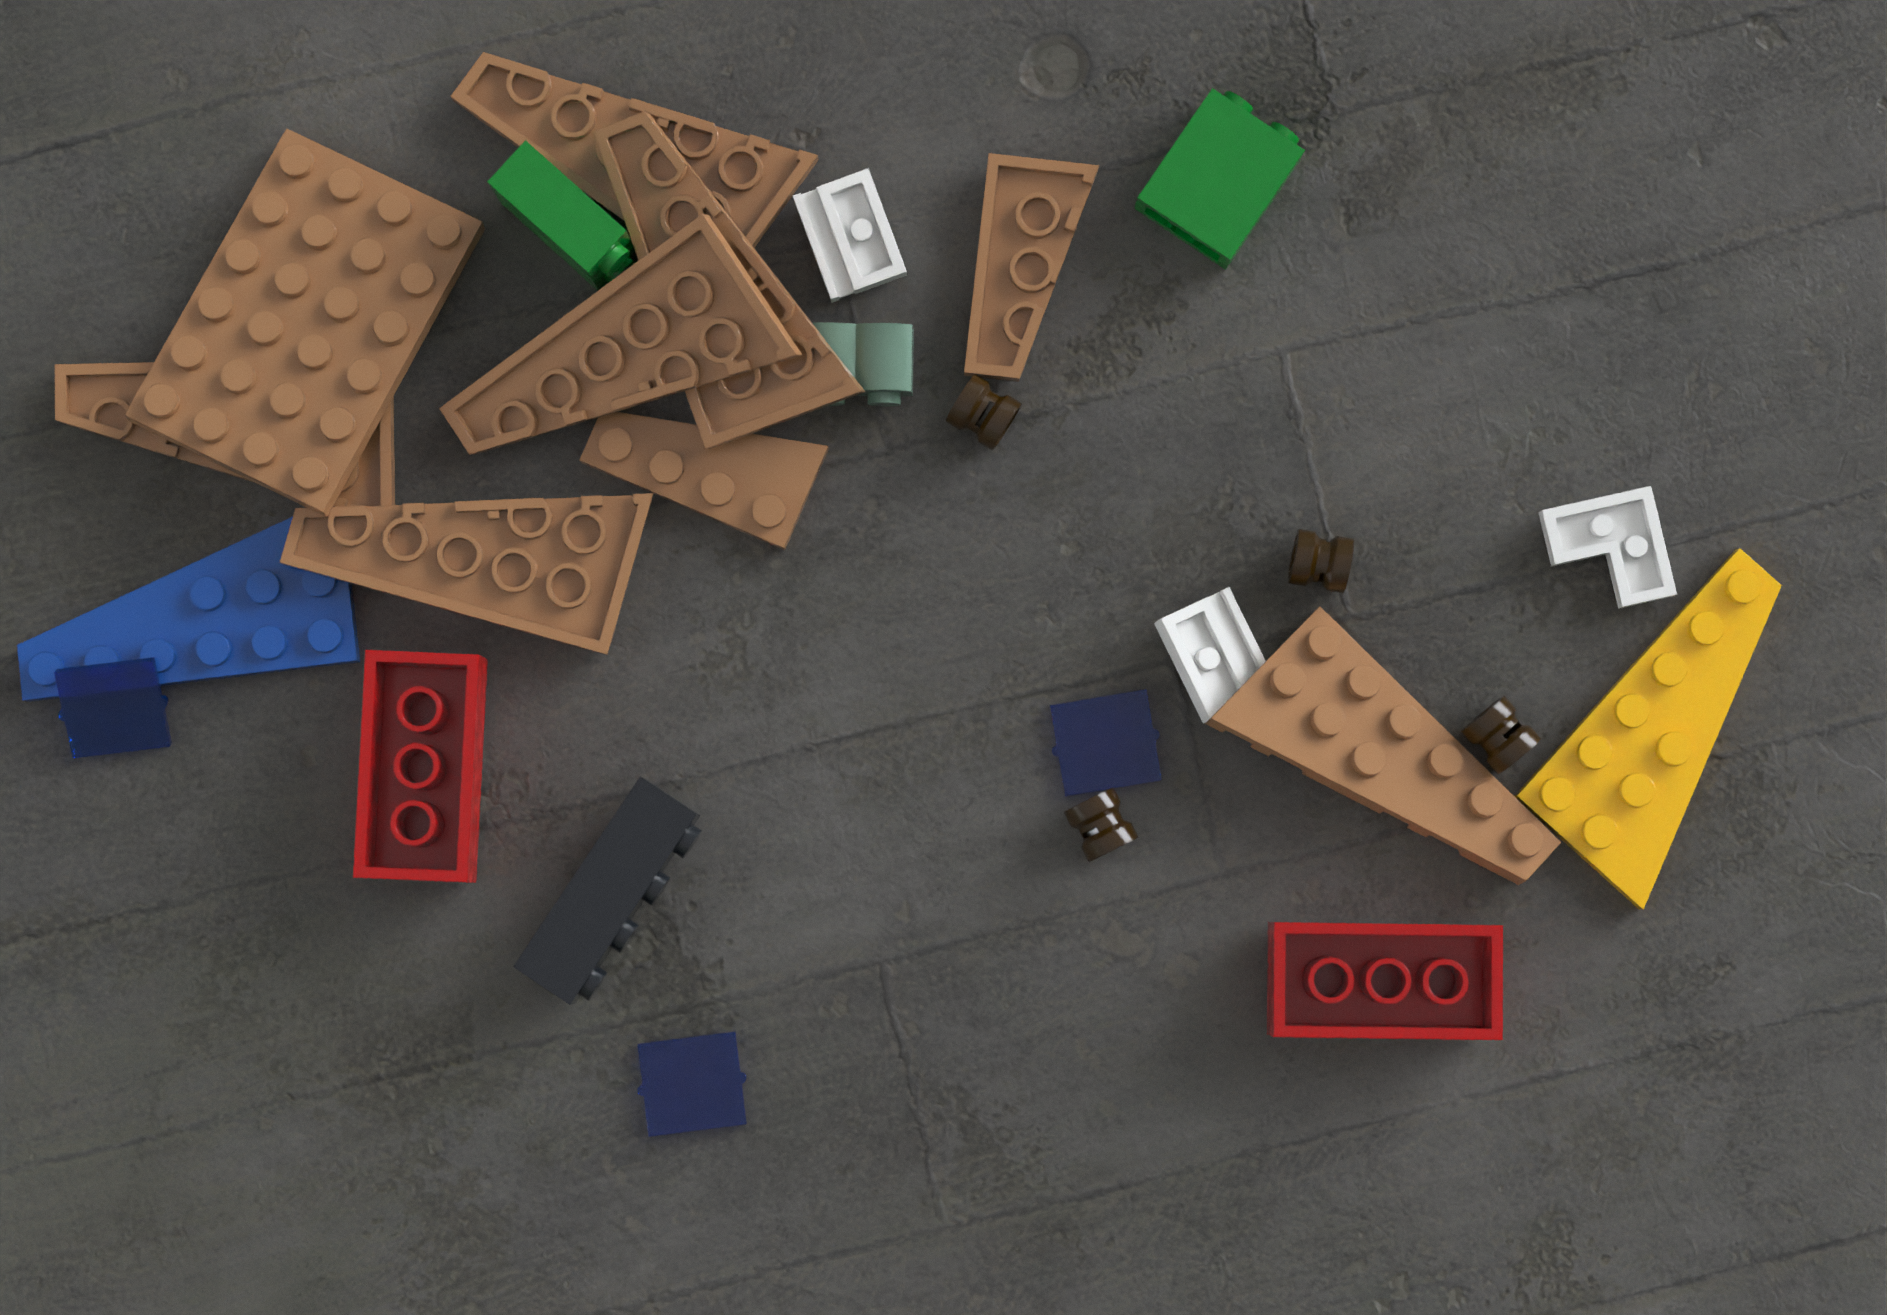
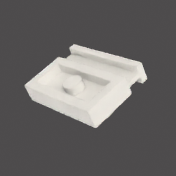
[793,168,907,303]
[1154,587,1265,724]

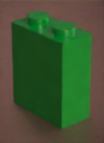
[1134,88,1305,270]
[487,140,636,290]

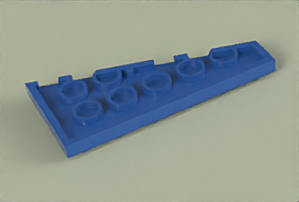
[17,517,360,702]

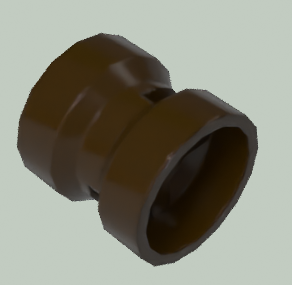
[946,374,1022,451]
[1288,529,1354,594]
[1461,696,1541,774]
[1064,787,1139,862]

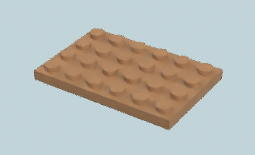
[125,128,485,517]

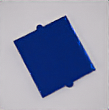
[54,657,172,758]
[1050,689,1162,797]
[637,1031,747,1137]

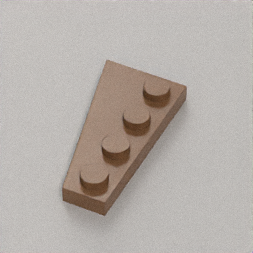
[964,153,1099,382]
[579,412,829,550]

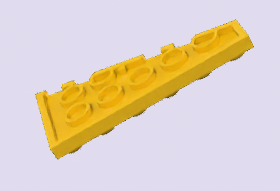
[1514,548,1782,910]

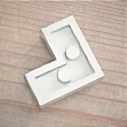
[1538,486,1677,609]

